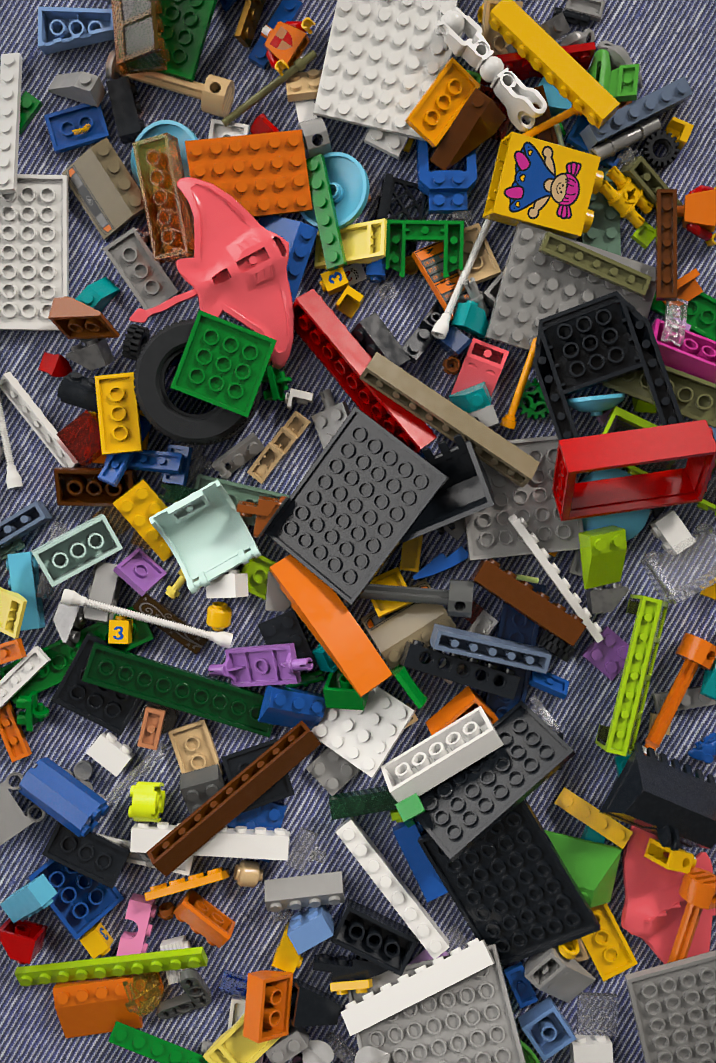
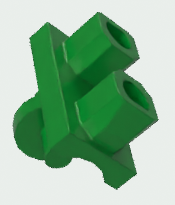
[262,365,292,402]
[16,691,50,732]

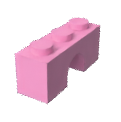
[116,893,158,956]

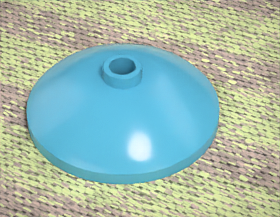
[566,393,626,416]

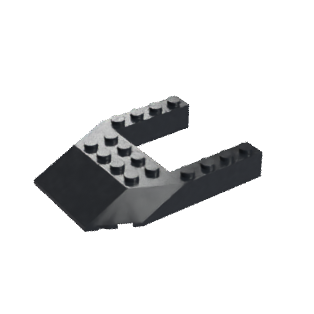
[533,291,684,475]

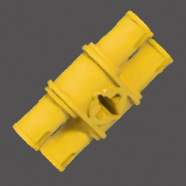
[599,166,654,229]

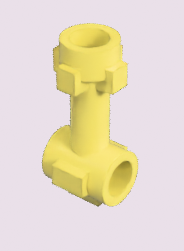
[165,569,186,599]

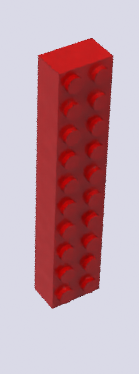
[293,289,437,456]

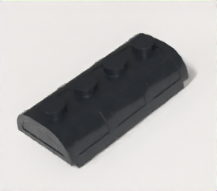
[57,372,140,413]

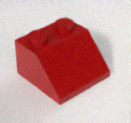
[0,918,48,964]

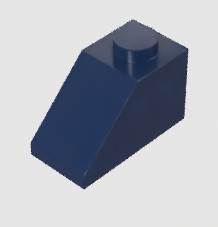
[435,325,472,356]

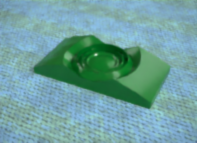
[390,664,428,709]

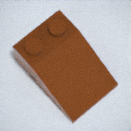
[48,296,120,339]

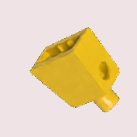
[644,837,697,874]

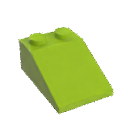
[578,525,627,589]

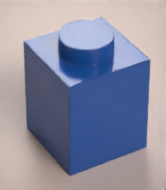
[366,257,386,283]

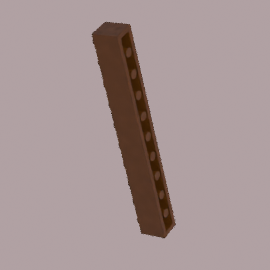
[146,721,321,877]

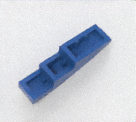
[412,546,469,581]

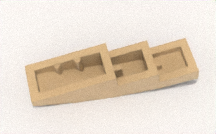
[247,410,311,484]

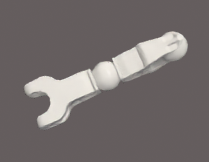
[435,7,547,132]

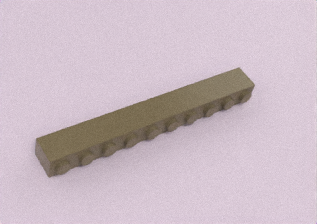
[360,352,540,488]

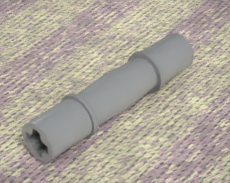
[589,116,661,162]

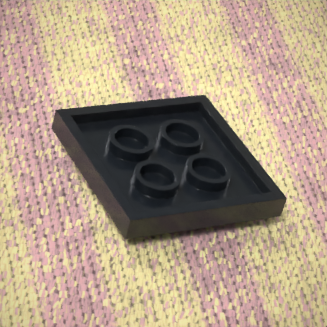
[221,738,295,814]

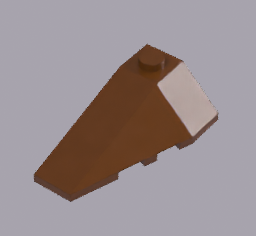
[429,88,506,170]

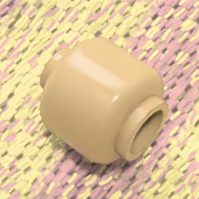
[234,860,263,888]

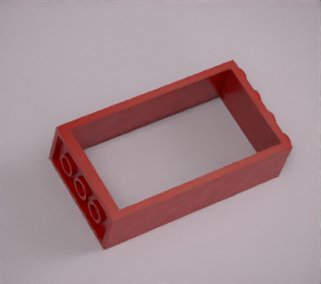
[552,420,716,521]

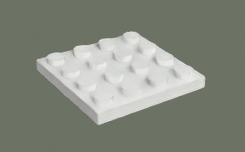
[311,686,416,778]

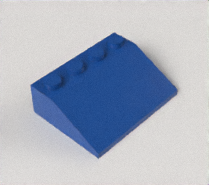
[259,215,318,302]
[26,859,124,940]

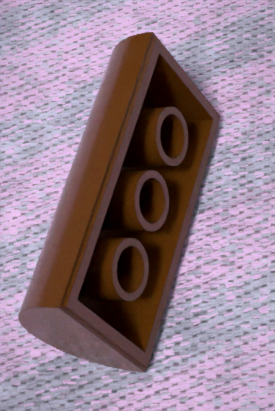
[54,467,138,507]

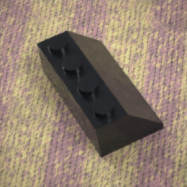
[330,898,418,976]

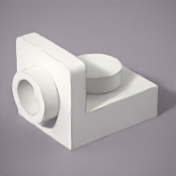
[284,388,314,410]

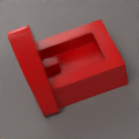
[250,113,279,134]
[38,352,72,377]

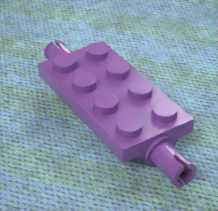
[208,643,313,687]

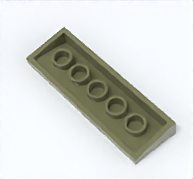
[602,366,716,428]

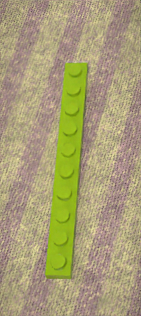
[15,947,208,986]

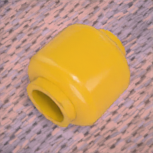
[206,601,232,631]

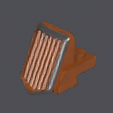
[236,496,288,538]

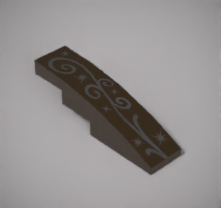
[132,593,208,655]

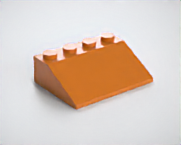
[53,974,143,1038]

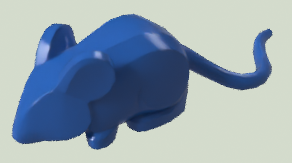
[688,732,716,764]

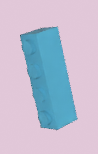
[6,551,45,631]
[0,874,57,923]

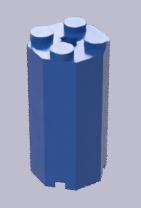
[19,757,110,838]

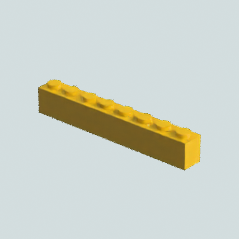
[488,0,620,129]

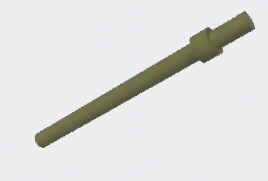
[221,50,317,127]

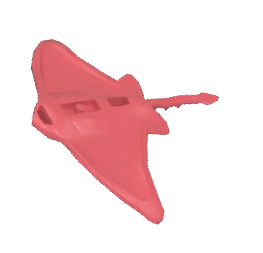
[129,177,295,369]
[621,825,716,964]

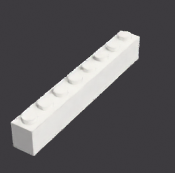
[336,816,450,960]
[130,822,290,861]
[341,938,495,1036]

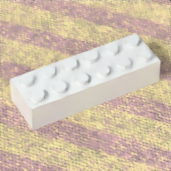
[381,706,504,803]

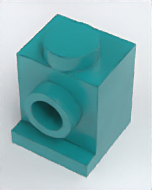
[312,643,338,672]

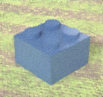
[287,905,334,955]
[518,996,576,1061]

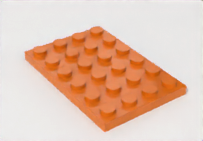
[185,129,313,217]

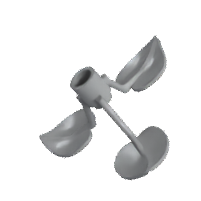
[302,1040,390,1063]

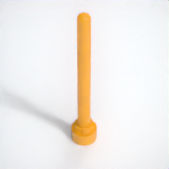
[522,104,583,137]
[500,337,537,429]

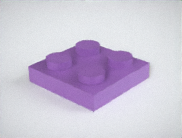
[113,548,167,596]
[581,626,629,681]

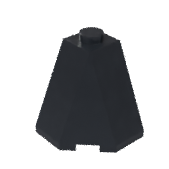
[290,978,341,1027]

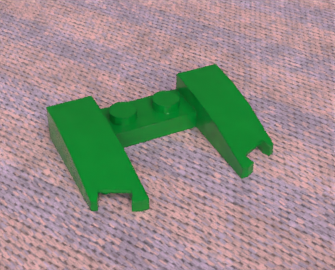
[386,220,464,279]

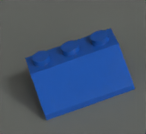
[258,685,326,730]

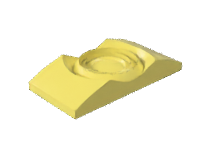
[314,218,387,269]
[0,587,27,639]
[203,1013,281,1063]

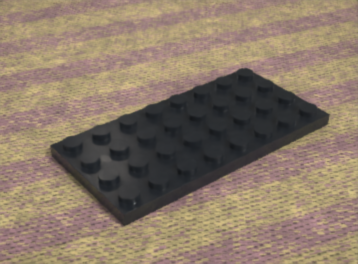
[415,700,575,862]

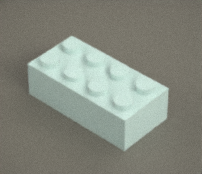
[31,514,123,587]

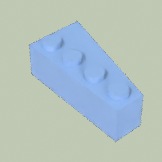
[38,6,120,55]

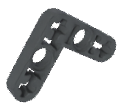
[157,968,212,1019]

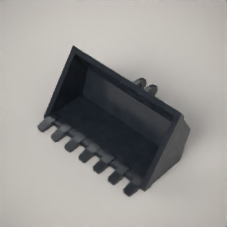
[400,434,494,544]
[600,742,716,851]

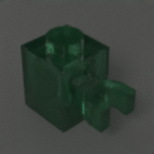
[158,483,197,504]

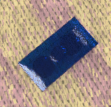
[218,969,248,1000]

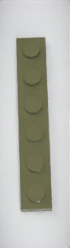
[539,231,652,297]

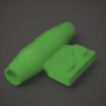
[588,49,640,102]

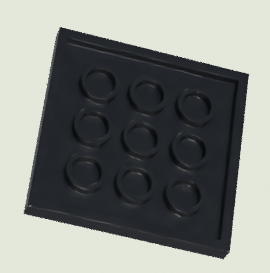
[51,632,141,736]

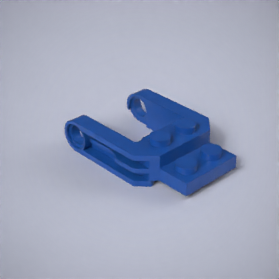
[416,139,477,214]

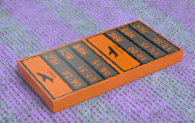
[411,242,469,320]

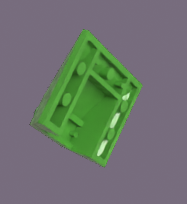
[545,830,622,908]

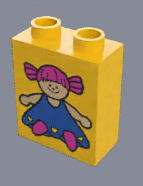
[482,132,604,239]

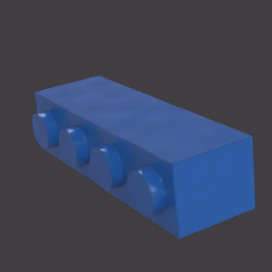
[392,818,448,903]

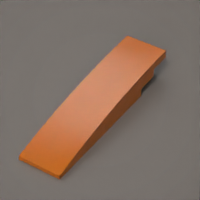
[269,554,393,697]

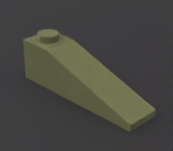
[620,155,683,224]

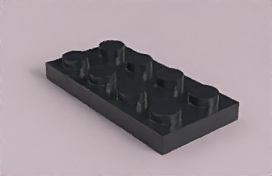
[42,822,131,889]

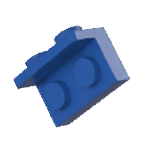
[162,444,193,486]

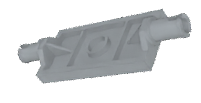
[311,389,350,450]

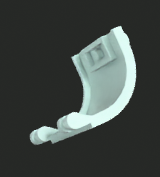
[149,479,262,594]

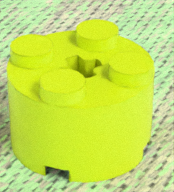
[128,781,165,823]

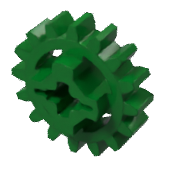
[518,378,549,421]

